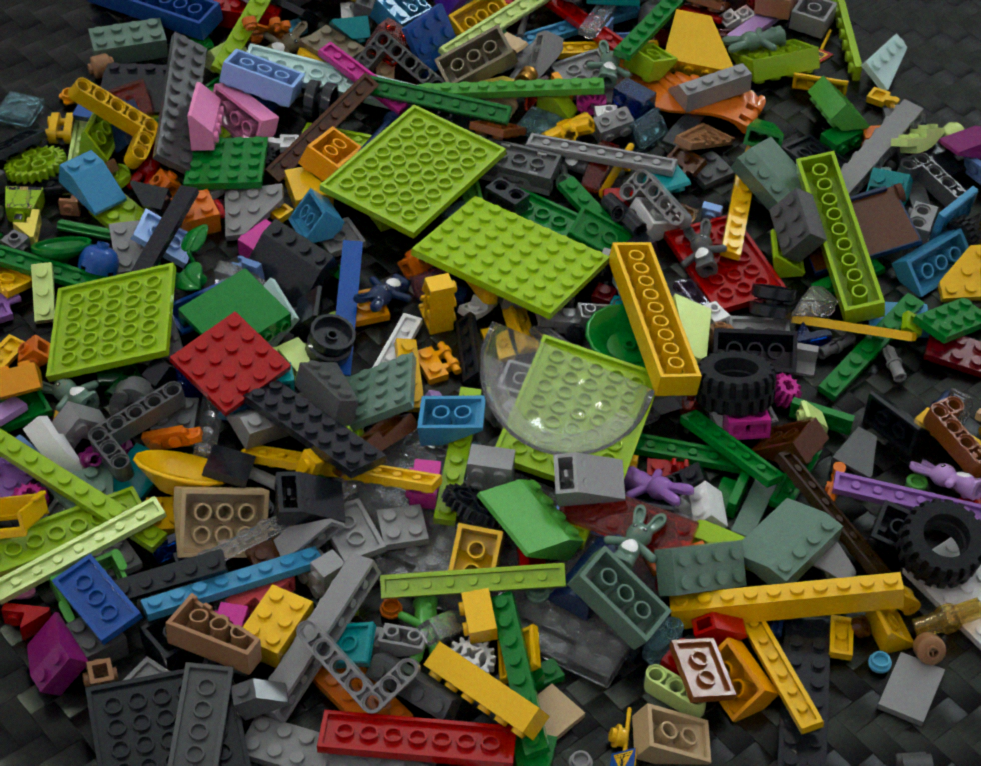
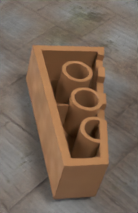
[166,593,262,675]

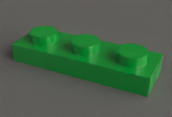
[789,397,855,435]

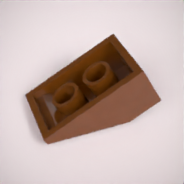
[751,417,829,466]

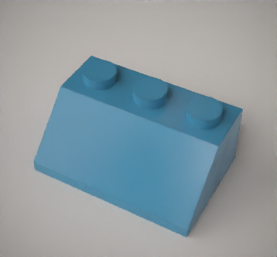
[288,188,345,243]

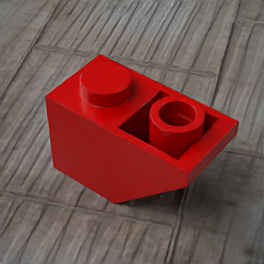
[691,612,748,647]

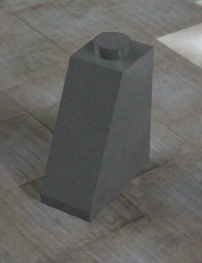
[829,426,877,479]

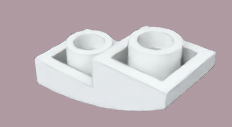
[719,5,756,29]
[457,294,499,320]

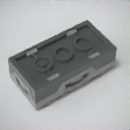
[480,137,561,196]

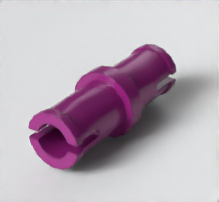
[77,451,102,468]

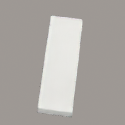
[23,416,85,473]

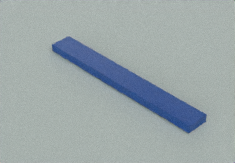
[336,240,363,377]

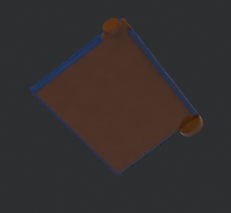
[806,183,922,277]

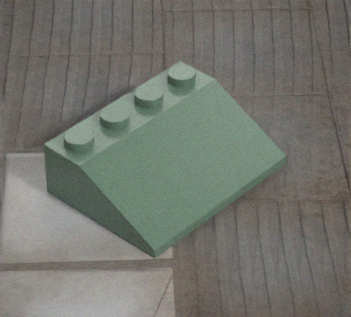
[731,137,802,210]
[742,498,843,585]

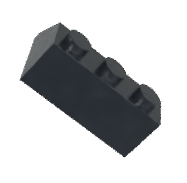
[862,391,931,457]

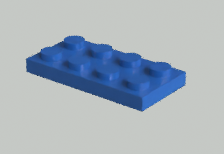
[52,553,143,645]

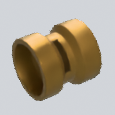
[514,66,538,81]

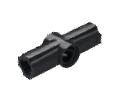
[601,192,647,237]

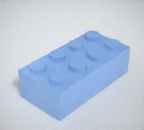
[219,48,305,107]

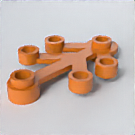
[241,16,291,44]

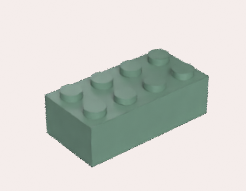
[88,18,168,64]
[654,540,747,596]
[567,545,672,650]

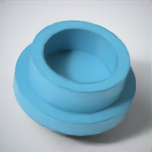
[868,651,892,673]

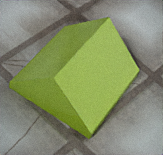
[770,229,805,278]

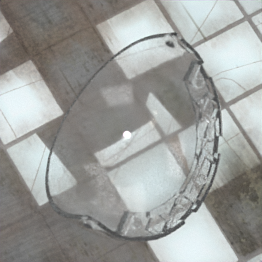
[480,321,656,455]

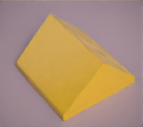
[865,609,914,654]

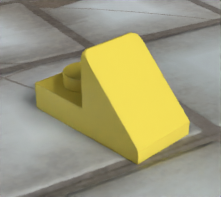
[13,209,42,246]

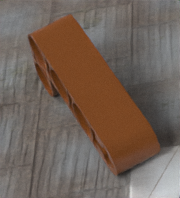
[923,396,981,478]

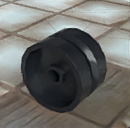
[303,80,339,121]
[748,283,797,319]
[305,314,356,367]

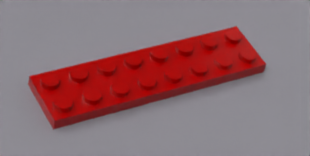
[317,709,517,766]

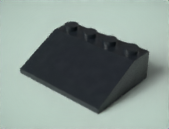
[101,62,167,115]
[249,219,340,307]

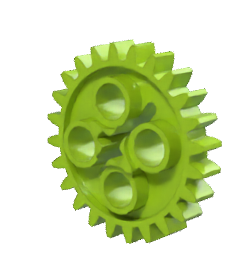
[4,145,67,184]

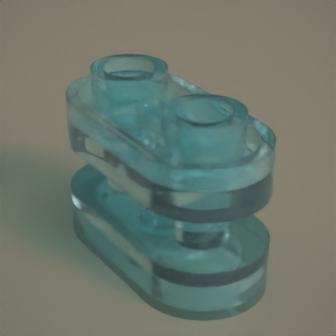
[642,617,684,664]

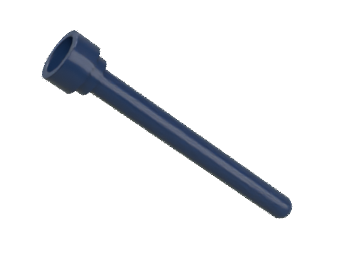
[358,111,399,152]

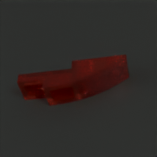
[581,140,620,193]

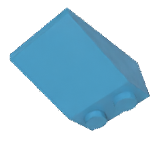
[59,150,127,216]
[417,395,486,446]

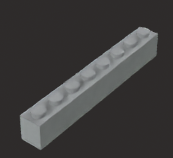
[841,99,924,197]
[262,553,381,723]

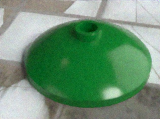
[31,236,92,264]

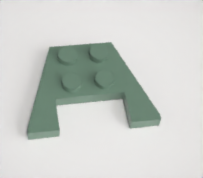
[34,451,114,510]

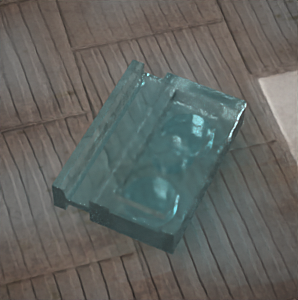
[630,108,669,149]

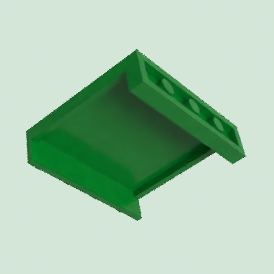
[178,268,291,342]

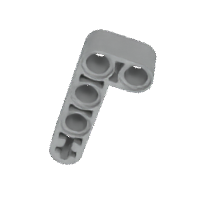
[619,169,692,229]

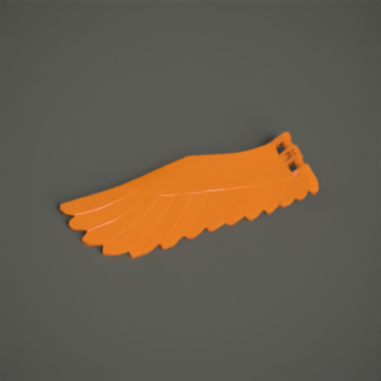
[605,59,766,134]

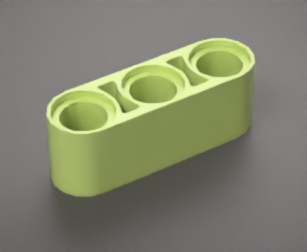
[644,664,707,718]

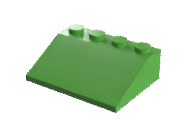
[477,479,584,561]

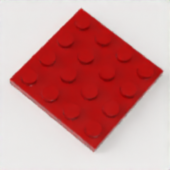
[170,311,291,417]

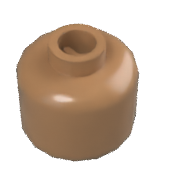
[87,53,114,79]
[913,632,946,665]

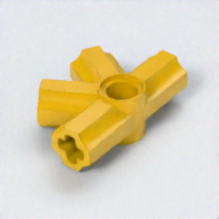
[541,112,595,141]

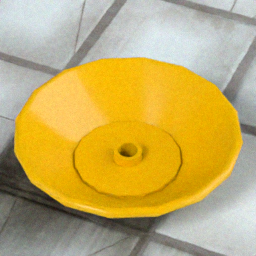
[133,450,227,496]

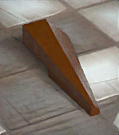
[332,413,418,477]

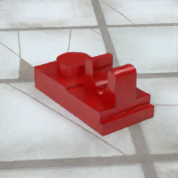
[646,458,690,477]

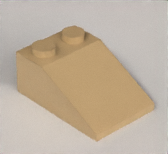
[632,703,712,765]

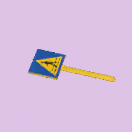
[610,707,637,766]

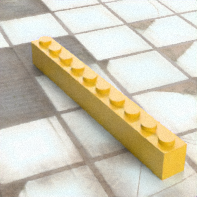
[669,572,904,630]

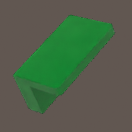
[718,471,750,518]

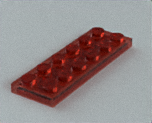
[559,496,699,554]

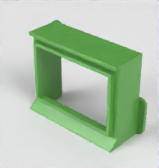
[49,549,137,623]

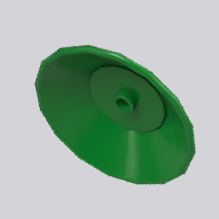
[585,304,646,368]

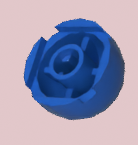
[77,241,119,276]

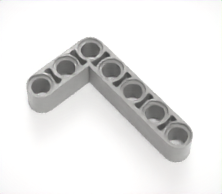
[296,620,421,714]

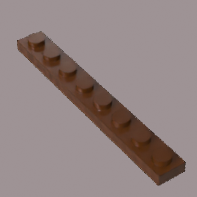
[264,72,379,184]

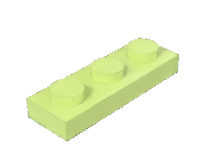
[31,262,56,324]

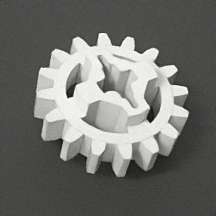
[451,637,496,674]

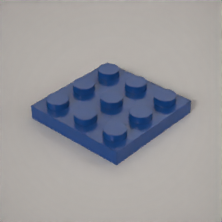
[402,3,456,78]

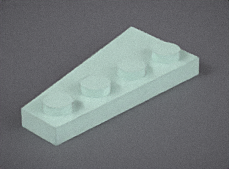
[861,33,907,91]

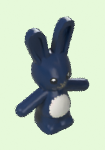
[353,273,412,312]

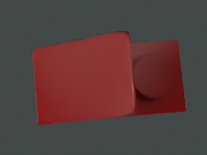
[2,603,51,640]

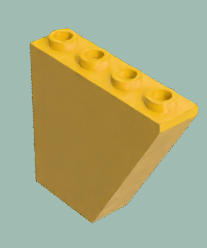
[665,9,733,77]

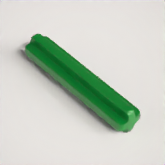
[57,219,111,240]

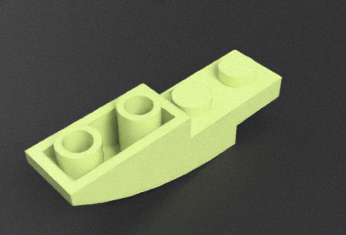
[891,124,945,154]

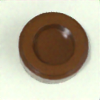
[851,614,871,639]

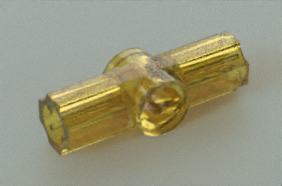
[912,597,981,636]

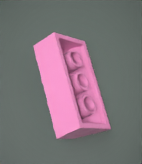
[187,82,225,151]
[213,83,279,138]

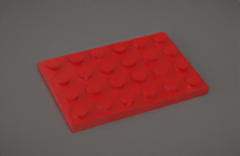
[663,215,786,313]

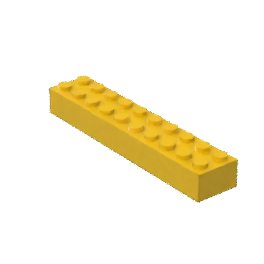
[608,242,702,396]

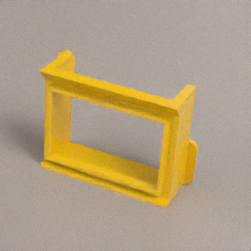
[0,490,49,539]

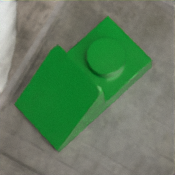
[532,658,565,692]

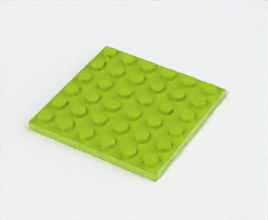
[46,262,176,382]

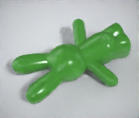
[398,596,454,666]

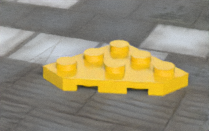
[938,245,981,302]

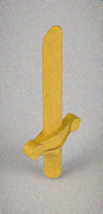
[599,143,634,199]

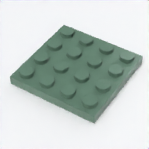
[342,352,416,431]

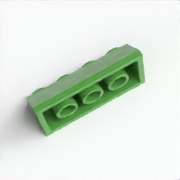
[808,76,870,131]

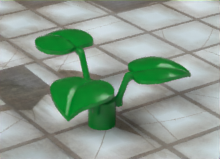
[158,224,208,291]

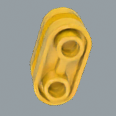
[45,112,75,144]

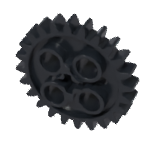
[441,483,504,530]

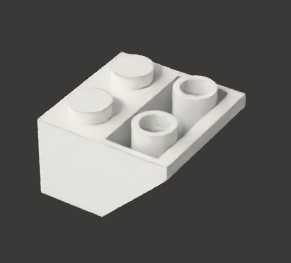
[674,481,728,538]

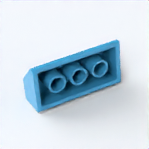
[891,228,969,297]

